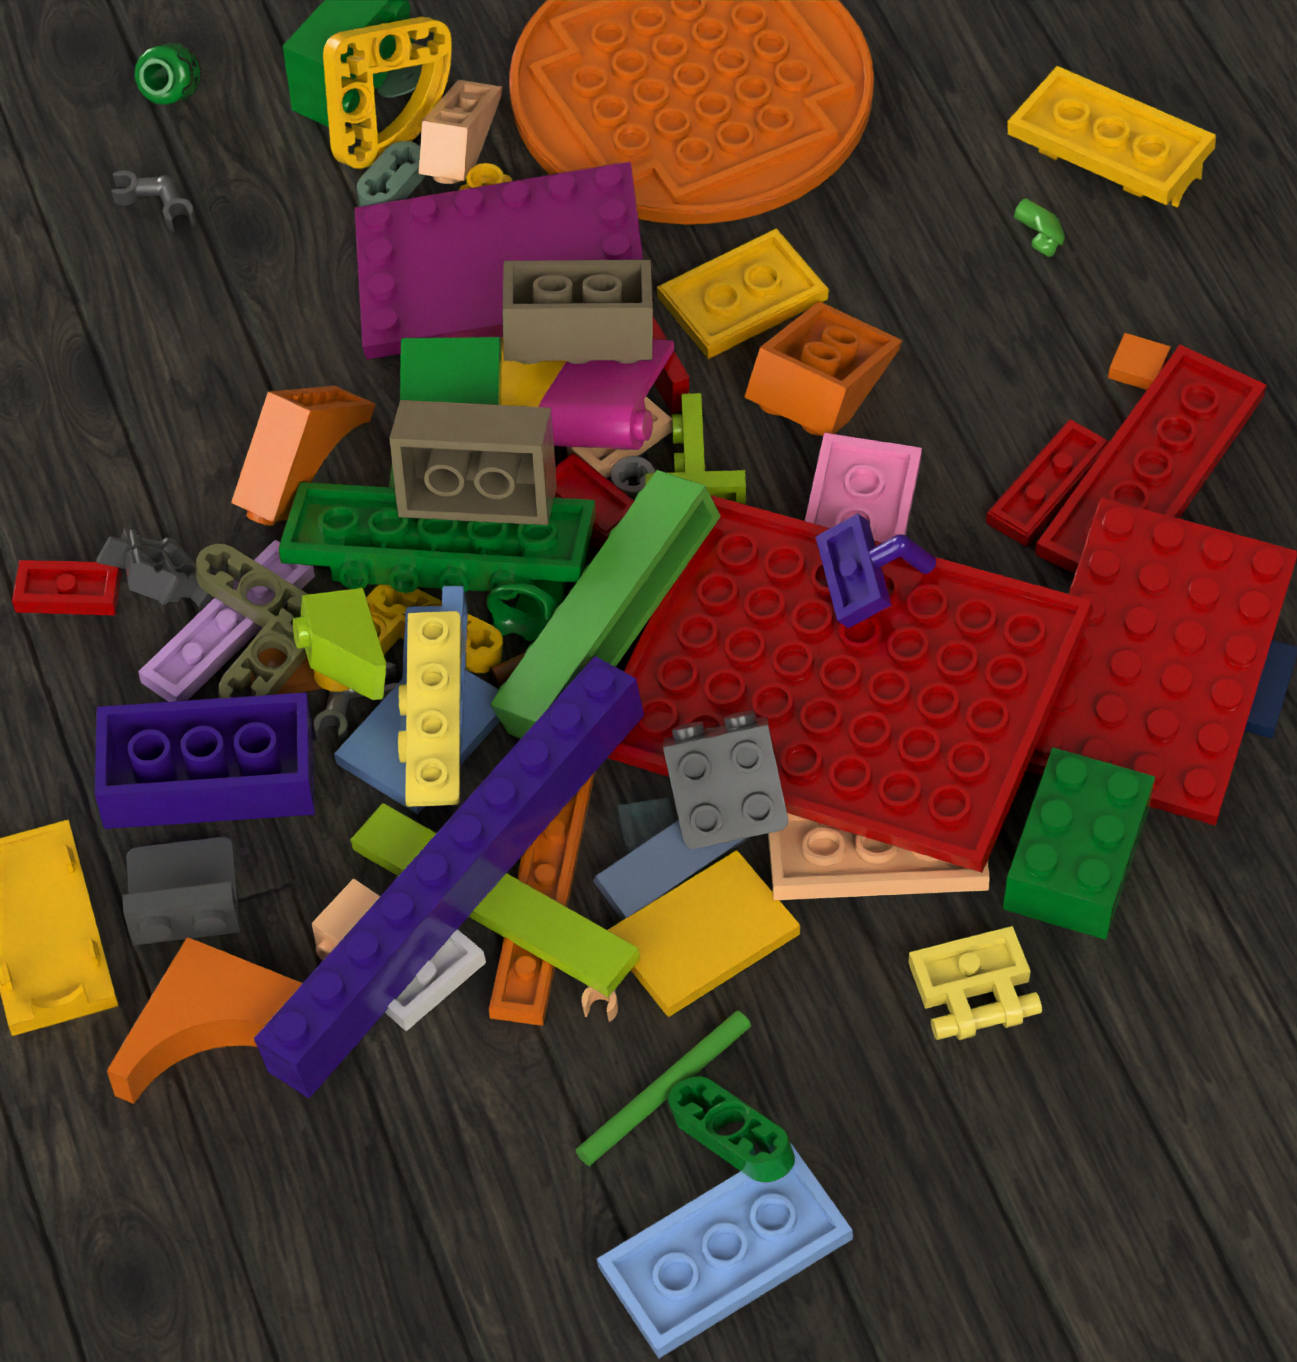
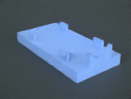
[597,1142,853,1358]

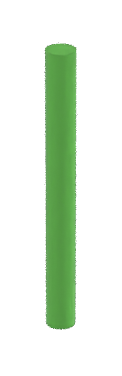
[575,1010,751,1166]

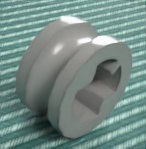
[611,456,655,501]

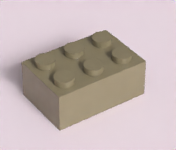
[503,260,653,364]
[389,400,557,525]

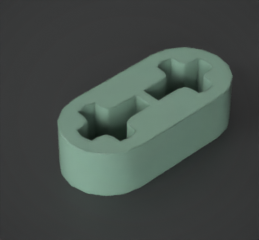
[357,141,425,207]

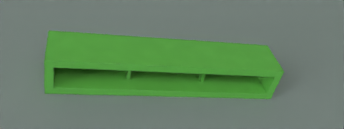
[490,470,721,739]

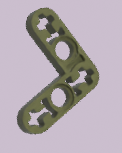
[196,544,309,698]

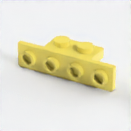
[398,611,461,807]

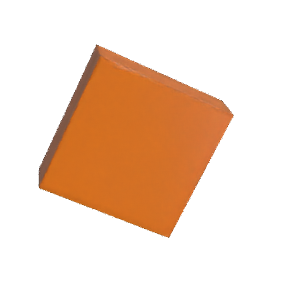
[1108,333,1171,390]

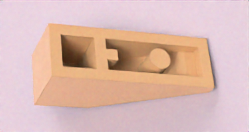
[419,80,502,184]

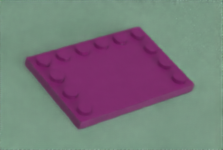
[355,161,644,360]

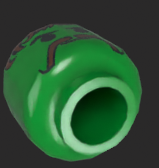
[135,43,202,105]

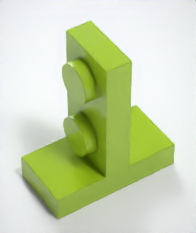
[645,393,746,505]

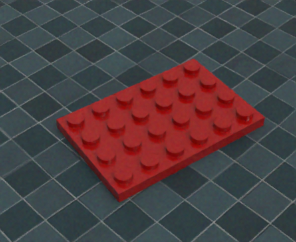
[1026,497,1297,826]

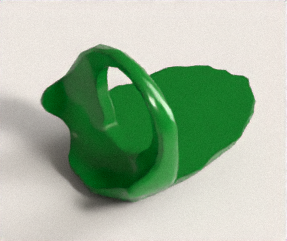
[487,580,567,642]

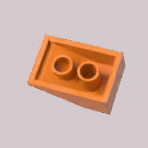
[744,301,903,436]

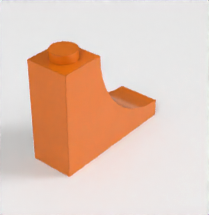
[231,386,376,526]
[107,937,303,1104]

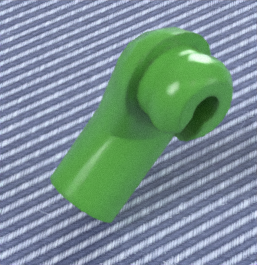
[1014,198,1065,257]

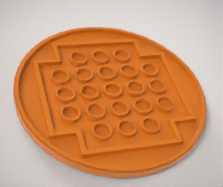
[510,0,874,225]

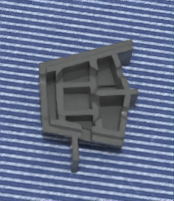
[96,528,213,608]

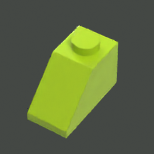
[293,588,387,700]

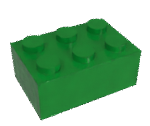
[283,0,414,127]
[1003,747,1155,940]

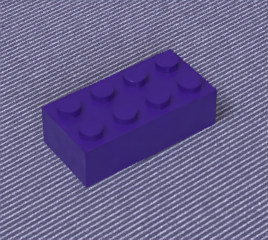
[95,693,315,829]

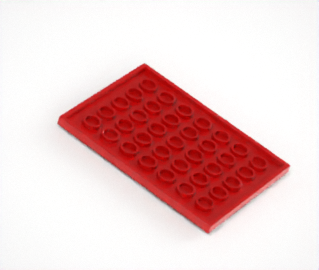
[607,495,1093,873]

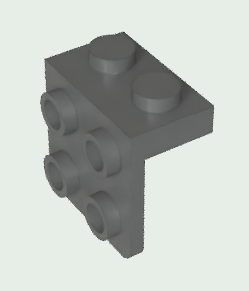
[663,711,788,849]
[123,837,240,946]

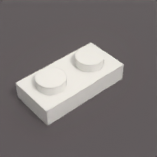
[385,929,486,1031]

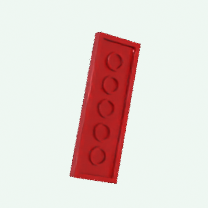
[1035,345,1267,574]

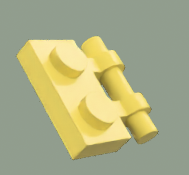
[908,926,1042,1040]

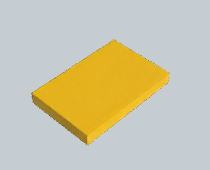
[657,228,828,359]
[608,850,800,1017]

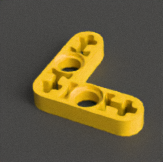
[314,585,503,692]

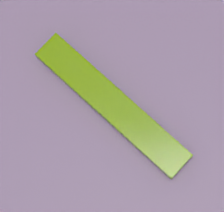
[350,803,640,997]

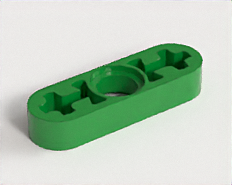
[668,1076,795,1183]

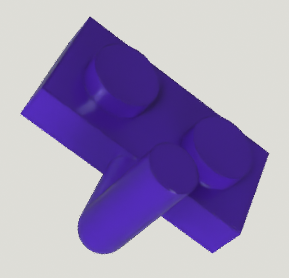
[816,513,936,628]

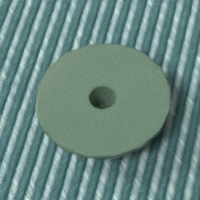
[377,64,422,98]

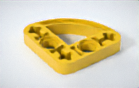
[323,17,452,169]

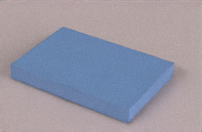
[334,670,500,815]

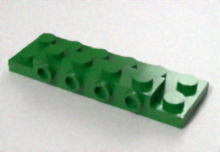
[279,482,596,600]

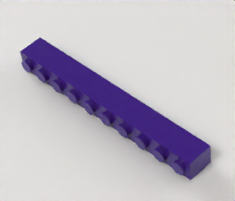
[254,656,644,1098]

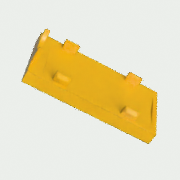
[1007,66,1216,208]
[0,819,118,1036]

